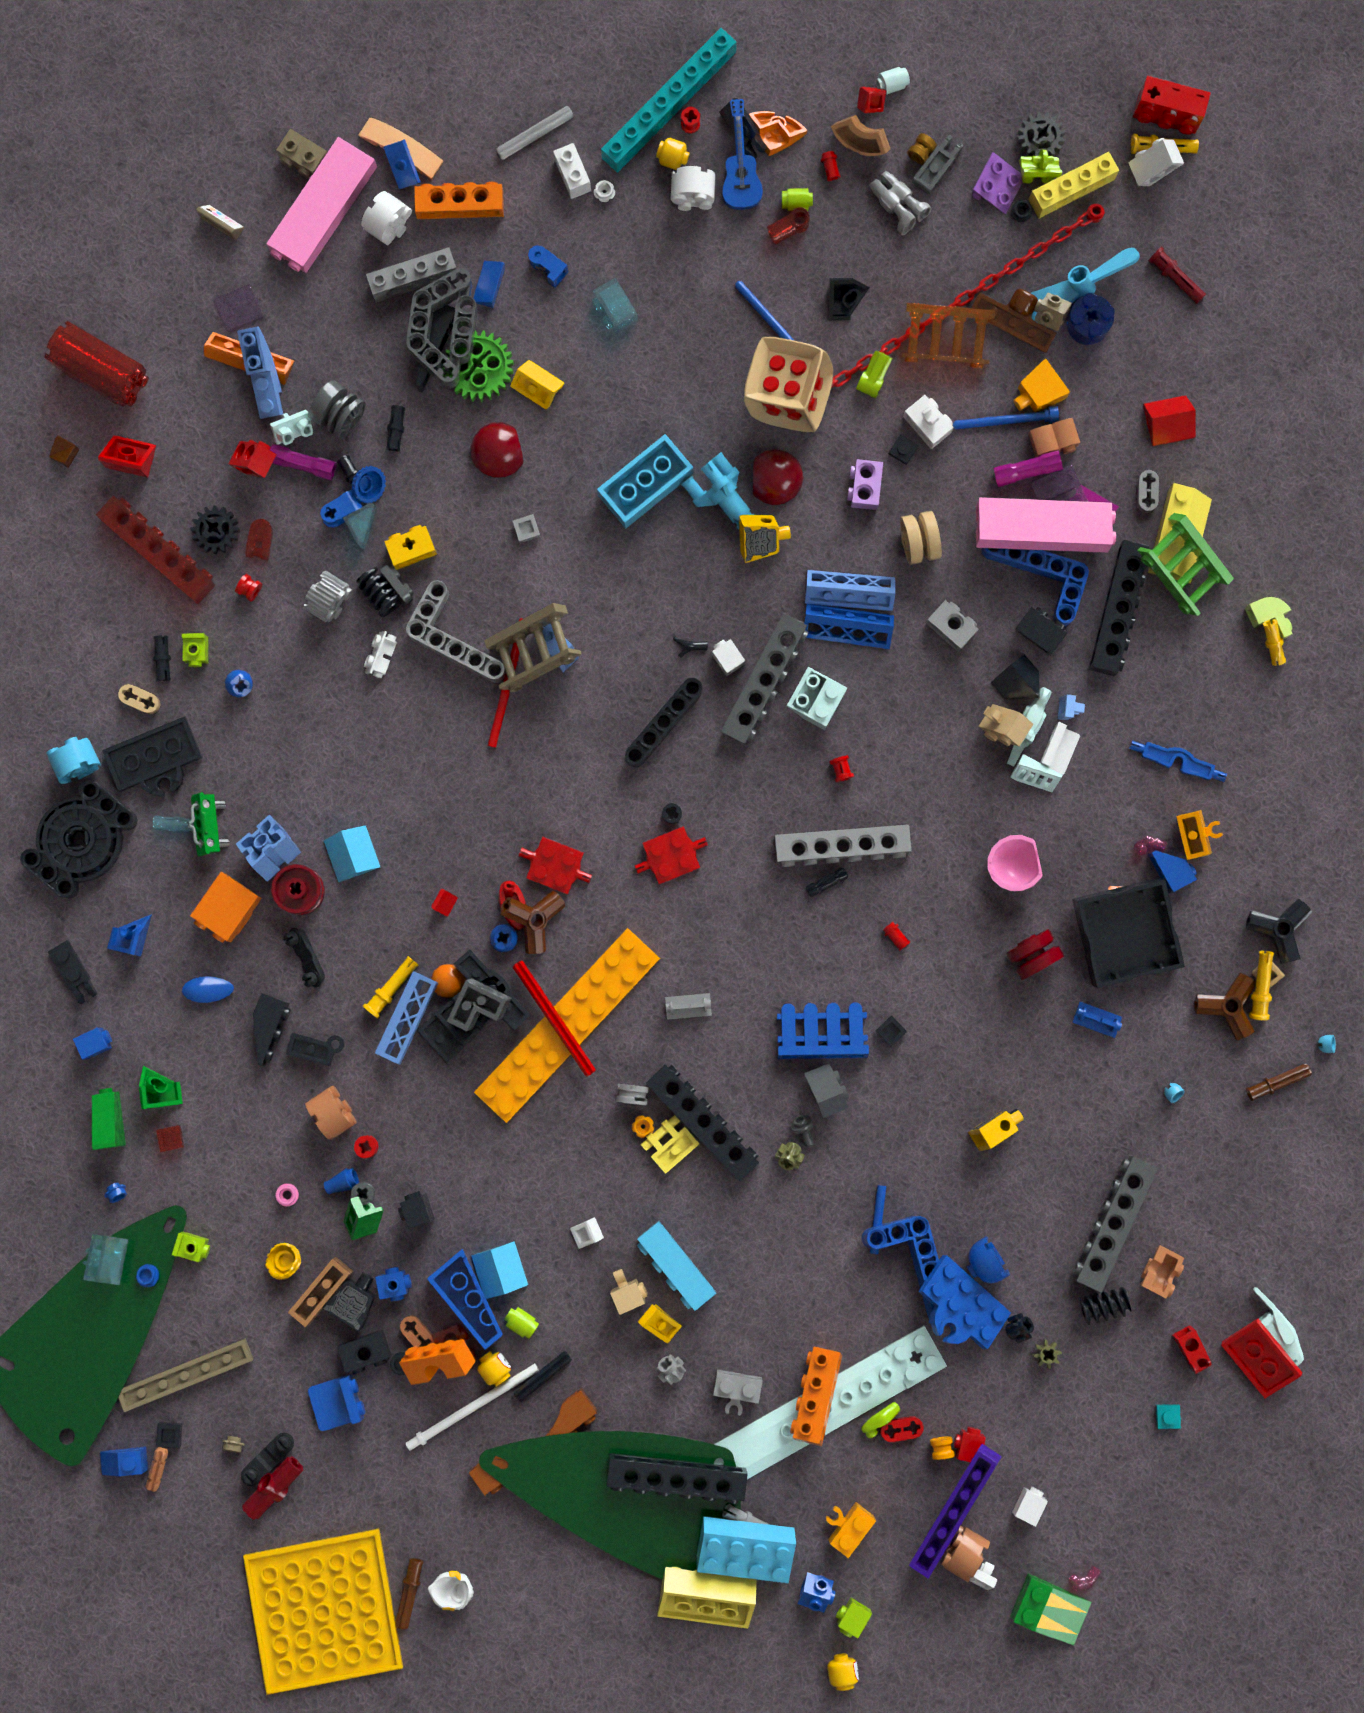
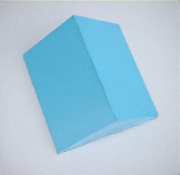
[324,826,380,882]
[471,1241,528,1299]

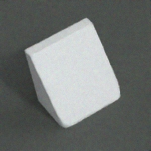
[570,1217,604,1249]

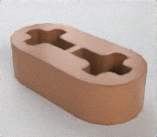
[400,1315,436,1347]

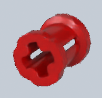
[681,107,700,134]
[829,755,855,783]

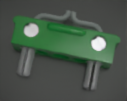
[187,792,230,857]

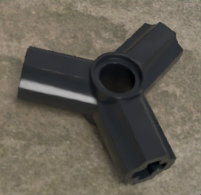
[1246,899,1312,964]

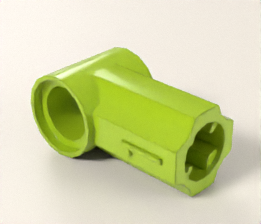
[856,351,893,399]

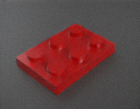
[1221,1319,1302,1398]

